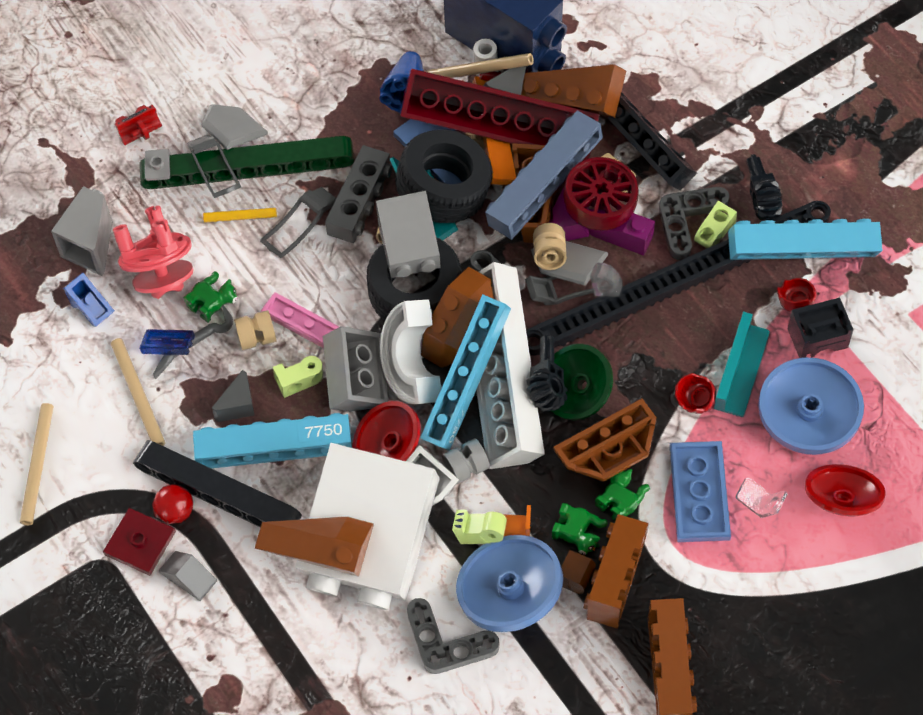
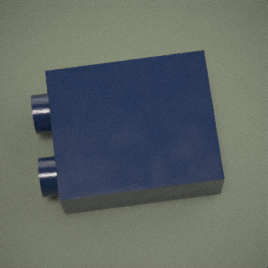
[444,0,567,73]

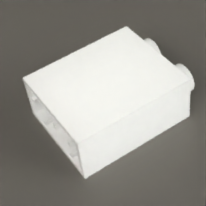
[295,443,440,610]

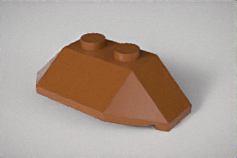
[421,267,494,368]
[553,399,656,481]

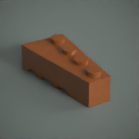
[521,64,626,118]
[583,514,649,629]
[647,598,697,715]

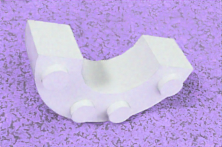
[380,300,442,404]

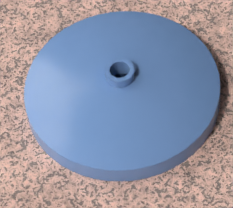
[758,357,864,455]
[456,535,563,632]

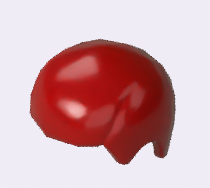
[777,278,817,312]
[675,373,716,414]
[152,484,193,524]

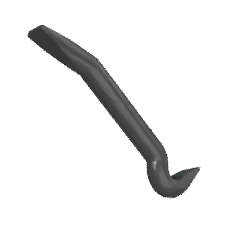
[153,305,233,379]

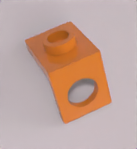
[503,505,531,536]

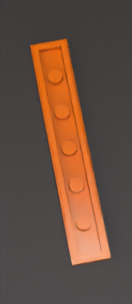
[473,76,516,185]

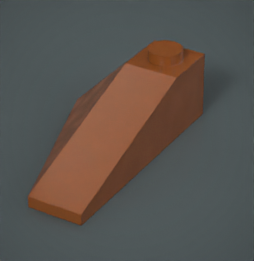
[255,517,374,577]

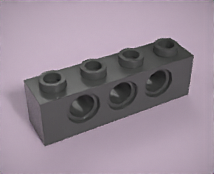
[325,145,393,244]

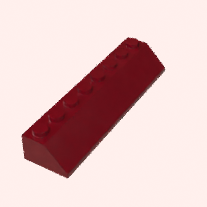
[400,68,600,160]

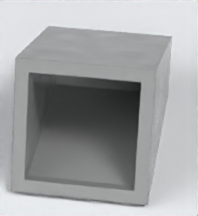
[51,186,113,276]
[376,191,441,278]

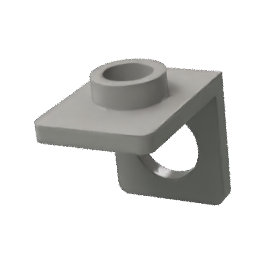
[145,149,170,181]

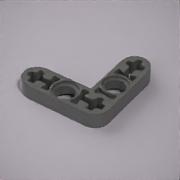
[659,187,729,260]
[407,598,500,674]

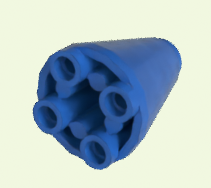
[380,51,424,114]

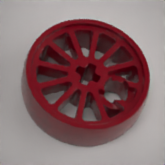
[563,157,639,231]

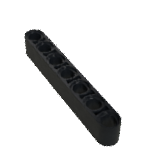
[133,440,302,528]

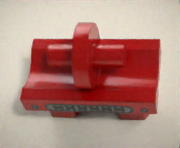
[115,105,162,145]

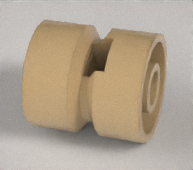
[533,223,567,270]
[234,310,277,351]

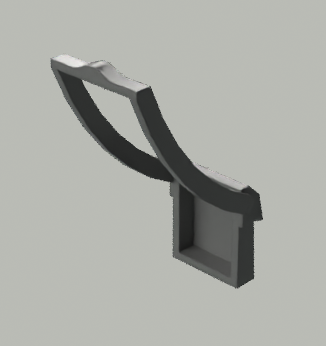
[187,134,241,198]
[260,187,336,258]
[525,263,616,305]

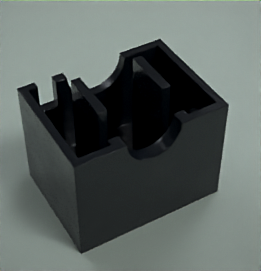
[787,297,854,358]

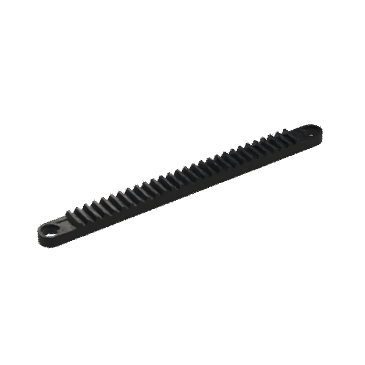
[526,200,831,356]

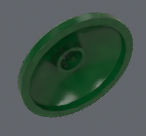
[552,344,613,420]

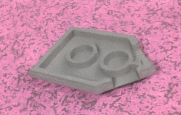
[202,104,268,150]
[531,241,608,285]

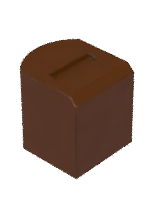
[561,550,596,594]

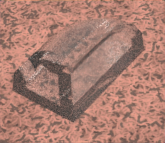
[590,262,623,296]

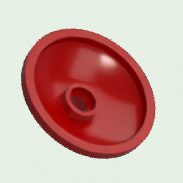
[352,401,421,461]
[805,464,886,517]

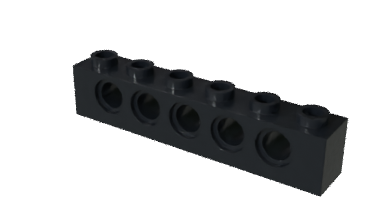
[606,92,697,191]

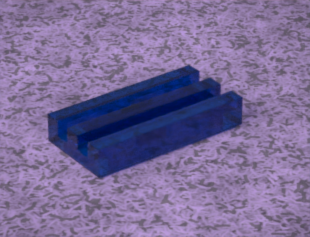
[139,329,195,355]

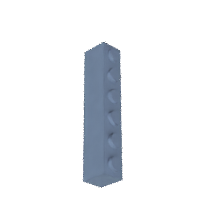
[485,110,603,240]

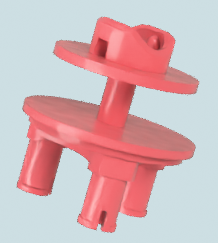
[113,205,194,299]

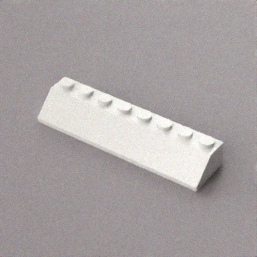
[476,262,545,469]

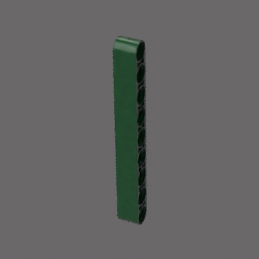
[139,136,354,189]

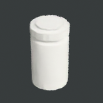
[473,39,498,77]

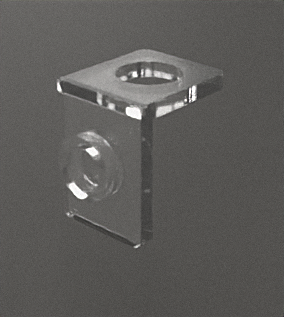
[735,477,788,518]

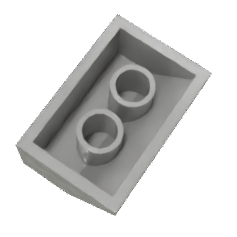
[323,326,388,411]

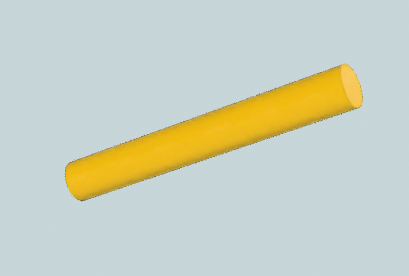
[203,208,277,223]

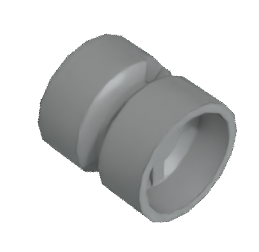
[442,438,490,484]

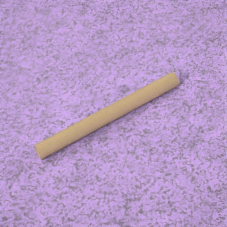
[424,53,533,78]
[111,338,166,446]
[20,403,54,526]

